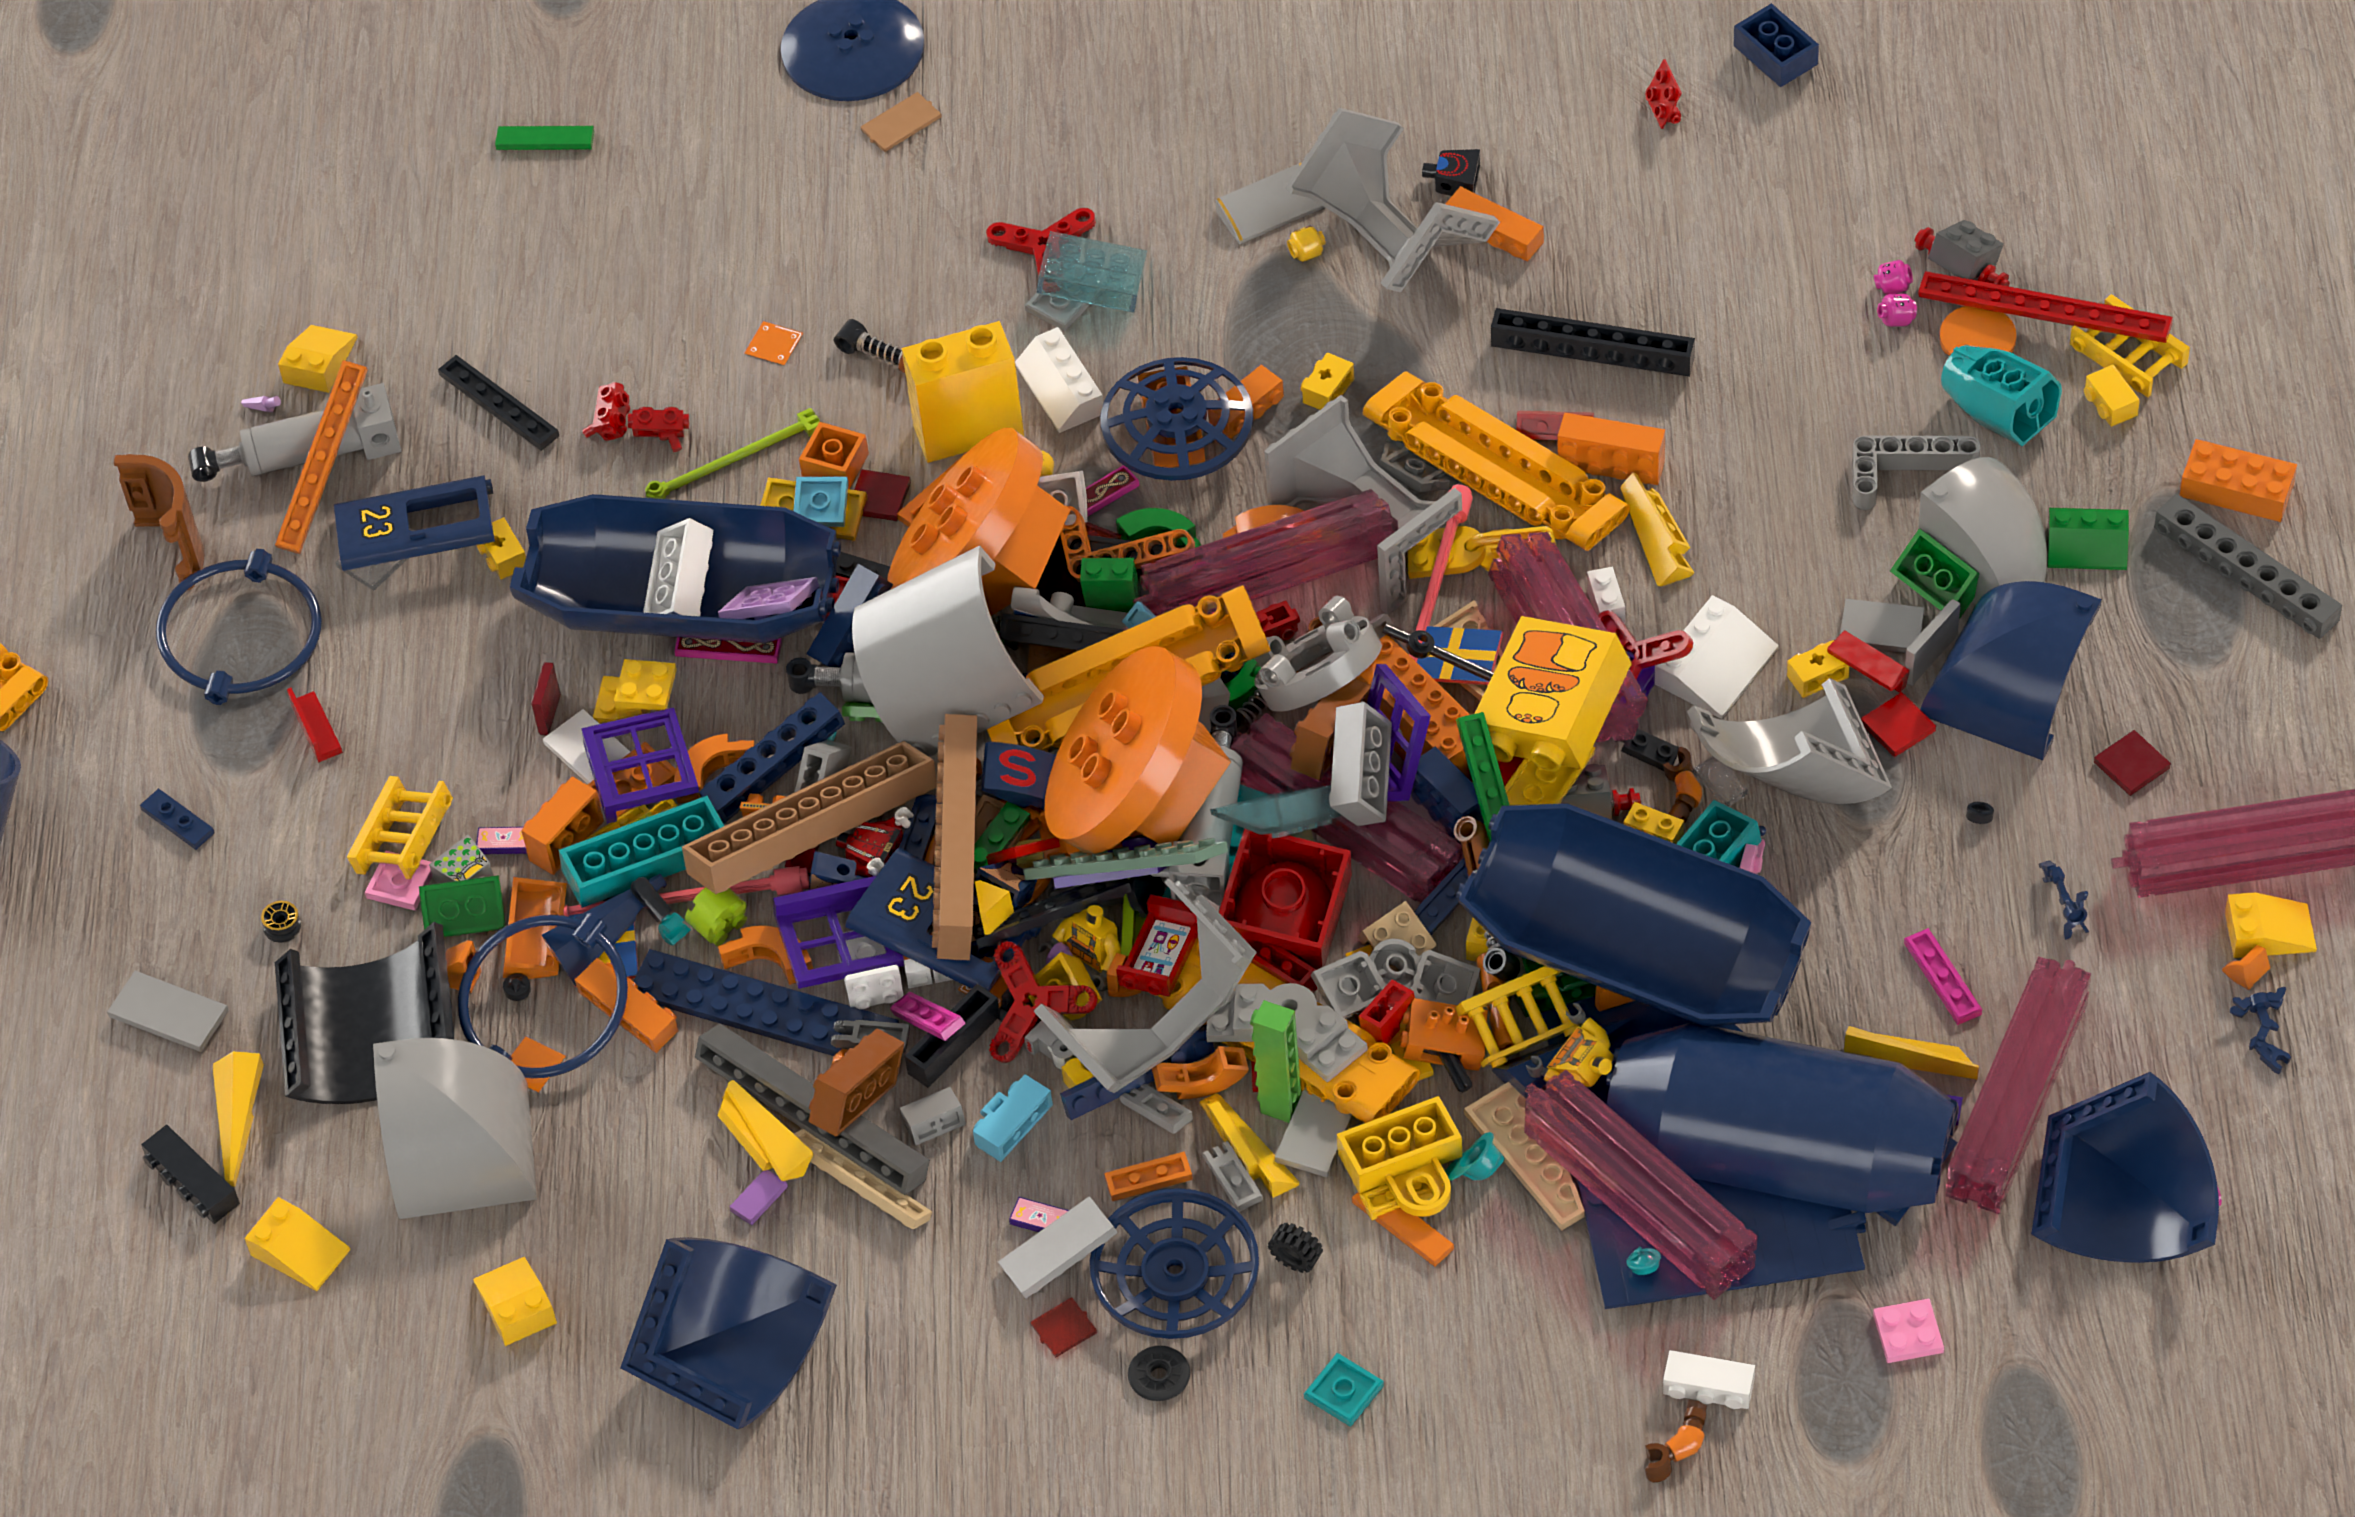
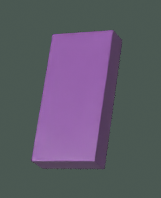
[730,1170,788,1225]

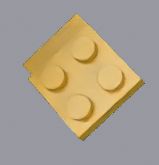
[593,659,677,724]

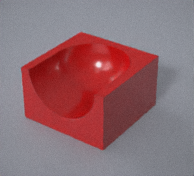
[1219,825,1352,970]

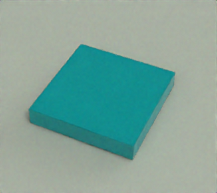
[1304,1353,1384,1427]

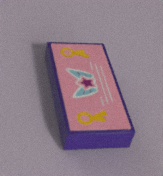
[476,827,527,854]
[1009,1197,1069,1232]

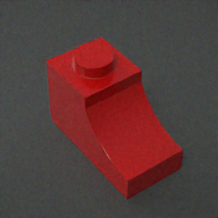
[1359,979,1415,1044]

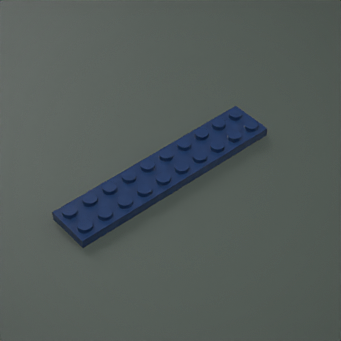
[633,949,899,1056]

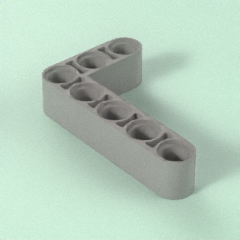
[1852,436,1981,510]

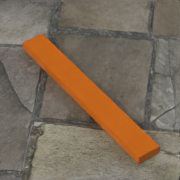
[275,360,368,554]

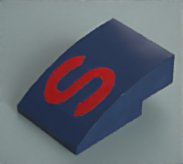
[981,742,1056,811]

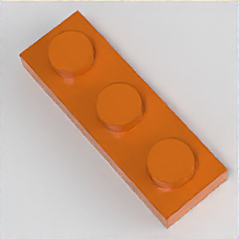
[1104,1151,1193,1202]

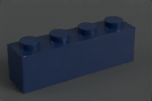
[806,564,893,668]

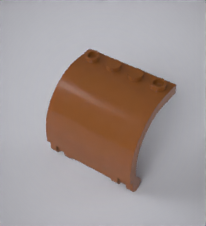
[114,454,205,590]

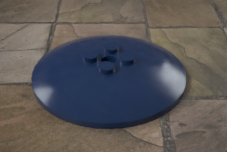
[781,0,924,101]

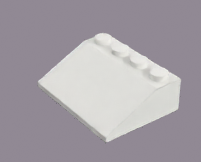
[1655,595,1779,719]

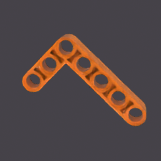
[1060,506,1195,582]

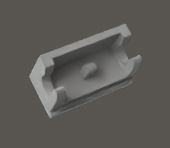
[900,1087,966,1146]

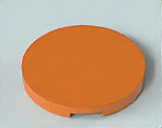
[1939,306,2016,356]

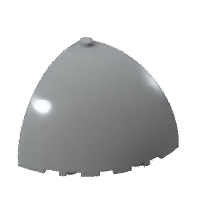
[1918,457,2047,605]

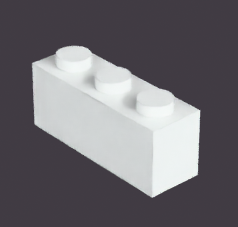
[1663,1350,1755,1409]

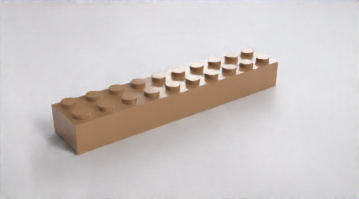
[932,714,977,960]
[682,741,937,894]

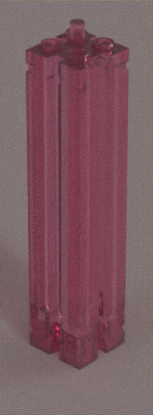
[1133,489,1394,617]
[1488,532,1648,743]
[1231,713,1463,904]
[2111,789,2355,898]
[1946,956,2091,1214]
[1524,1070,1758,1300]

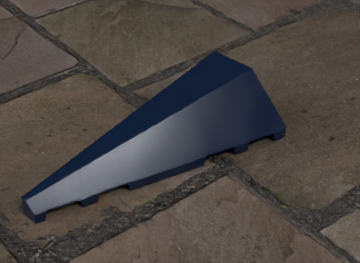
[1491,1017,1632,1099]

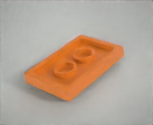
[587,742,676,818]

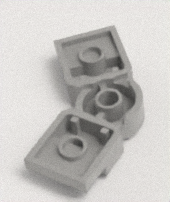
[1311,939,1481,1019]
[1206,983,1368,1083]

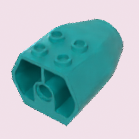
[1941,345,2062,446]

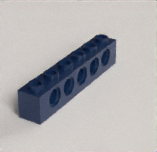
[699,692,845,824]

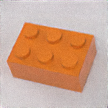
[521,776,604,876]

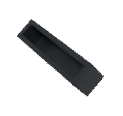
[904,984,1000,1088]
[141,1124,240,1224]

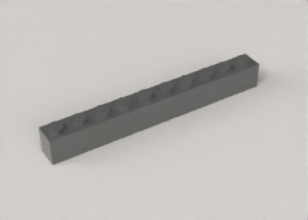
[695,1024,930,1195]

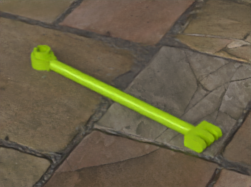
[645,408,820,499]

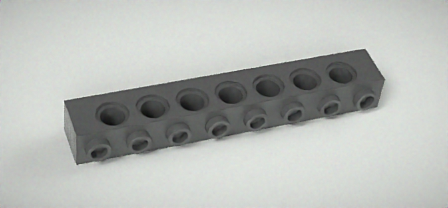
[2154,493,2342,639]

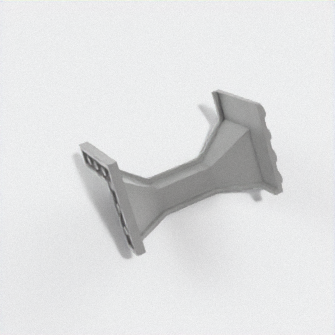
[1286,108,1500,292]
[1264,395,1462,615]
[1034,879,1257,1093]

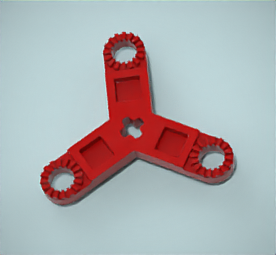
[986,208,1096,291]
[989,941,1098,1063]

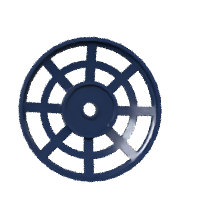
[1100,357,1253,481]
[1090,1188,1259,1339]

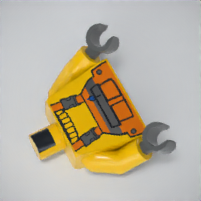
[1038,905,1121,991]
[1526,1003,1614,1091]

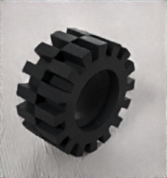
[1268,1223,1323,1273]

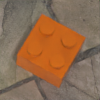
[799,422,869,489]

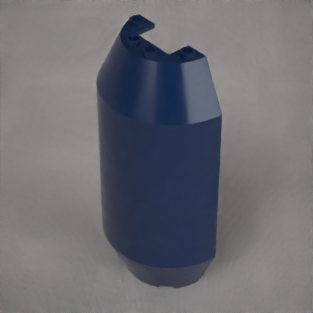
[510,494,841,643]
[1456,803,1812,1026]
[1600,1022,1959,1213]

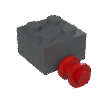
[1914,220,2010,286]
[1560,764,1641,819]

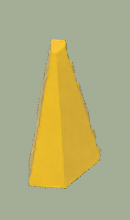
[213,1051,264,1187]

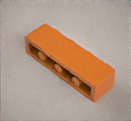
[1445,186,1544,262]
[575,958,679,1053]

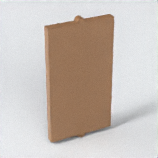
[861,92,942,152]

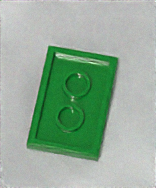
[419,875,506,938]

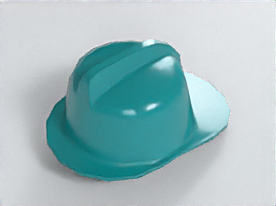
[1445,1132,1504,1181]

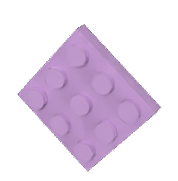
[718,577,819,620]

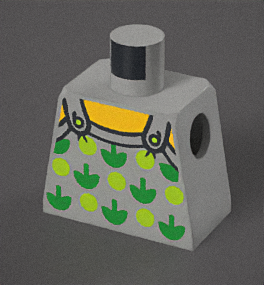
[429,835,493,884]

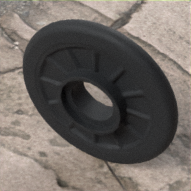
[1128,1345,1190,1401]

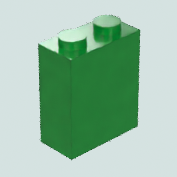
[1080,558,1140,612]

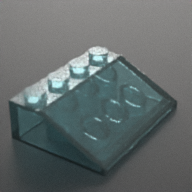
[1037,231,1147,313]
[1210,785,1342,838]

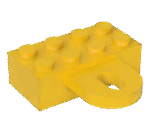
[1337,1096,1462,1217]

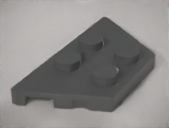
[1379,436,1467,492]

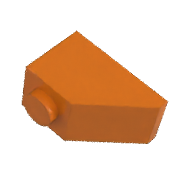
[446,940,482,993]

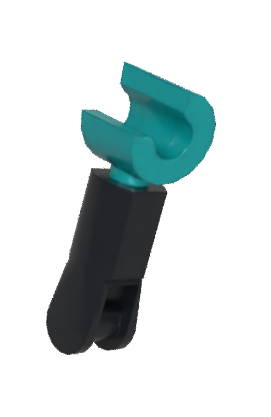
[630,877,691,946]

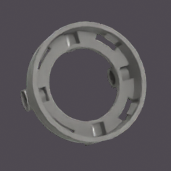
[1254,596,1382,711]

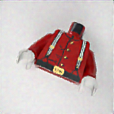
[836,807,914,877]

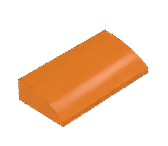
[502,877,567,979]

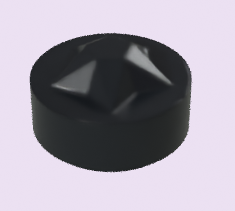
[1966,802,1994,824]
[503,973,531,1001]

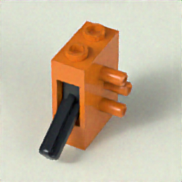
[1400,998,1488,1093]

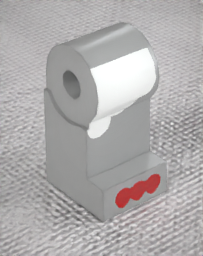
[1025,1020,1077,1070]

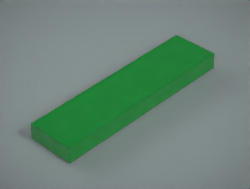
[495,126,595,150]

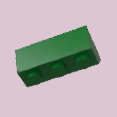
[2047,507,2129,570]
[1890,528,1979,619]

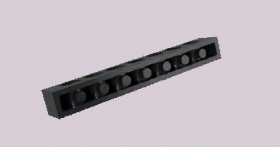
[1491,308,1695,377]

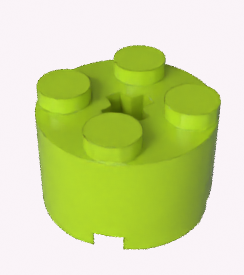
[685,887,747,946]

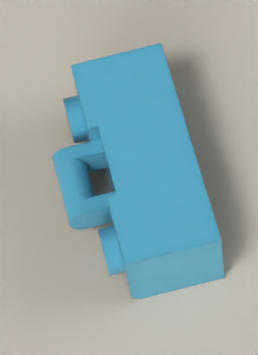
[973,1074,1053,1162]

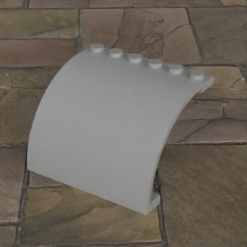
[852,546,1044,757]

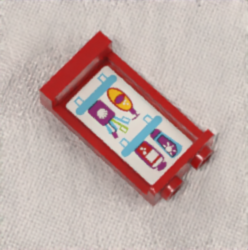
[1116,894,1198,997]

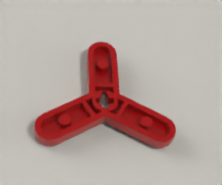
[1594,610,1693,718]

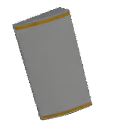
[1215,162,1326,245]

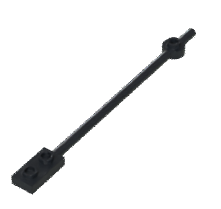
[1382,623,1679,771]

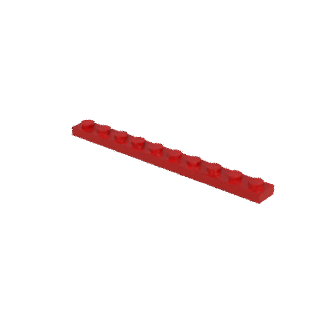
[1918,271,2173,343]

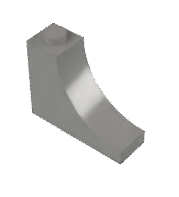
[795,740,852,792]

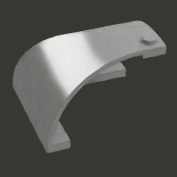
[1687,678,1892,804]
[373,1038,537,1219]

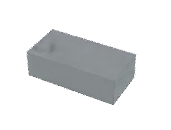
[1329,702,1392,826]

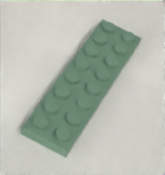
[1023,838,1228,880]

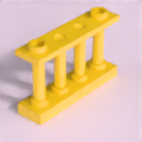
[2070,294,2190,398]
[347,776,453,880]
[1455,966,1581,1068]

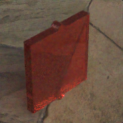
[1030,1297,1097,1358]

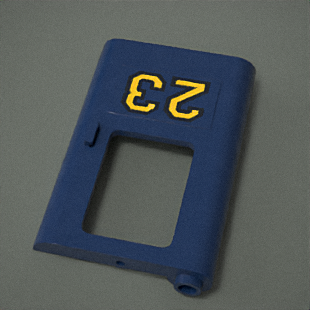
[334,475,495,571]
[845,848,1042,992]

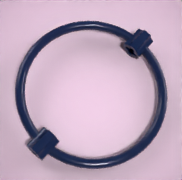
[156,548,322,705]
[458,913,628,1079]

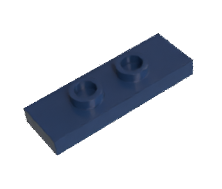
[140,788,215,850]

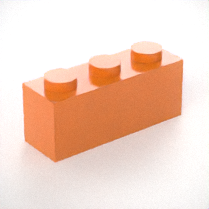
[1208,365,1284,439]

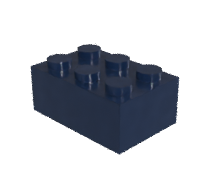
[1734,3,1819,87]
[1411,746,1484,843]

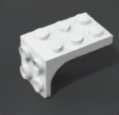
[837,931,904,1009]

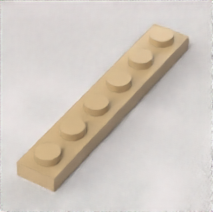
[794,1129,932,1229]

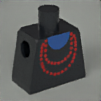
[1422,149,1481,196]

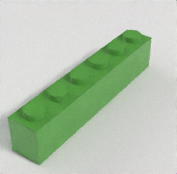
[1250,1000,1301,1123]

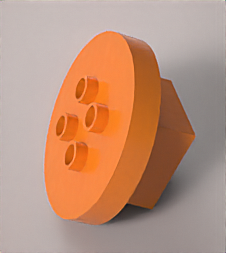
[887,428,1070,616]
[1044,646,1231,854]

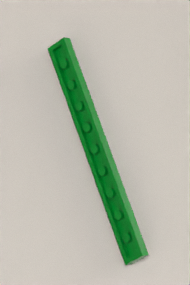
[1456,712,1544,974]

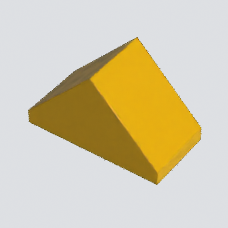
[975,880,1014,935]

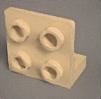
[1357,901,1436,972]

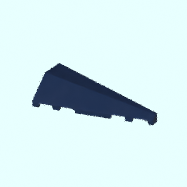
[542,874,667,986]

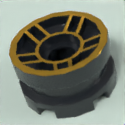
[261,900,301,943]

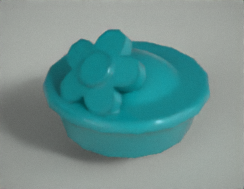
[1626,1246,1661,1275]

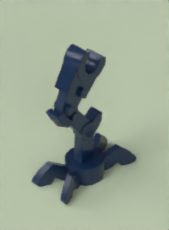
[2038,860,2089,940]
[2230,987,2291,1074]

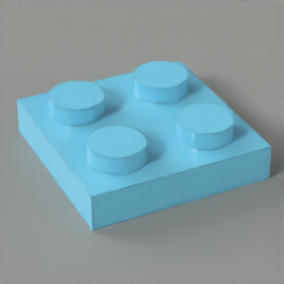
[793,477,849,527]

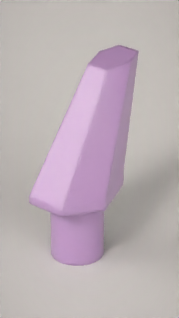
[241,396,281,412]

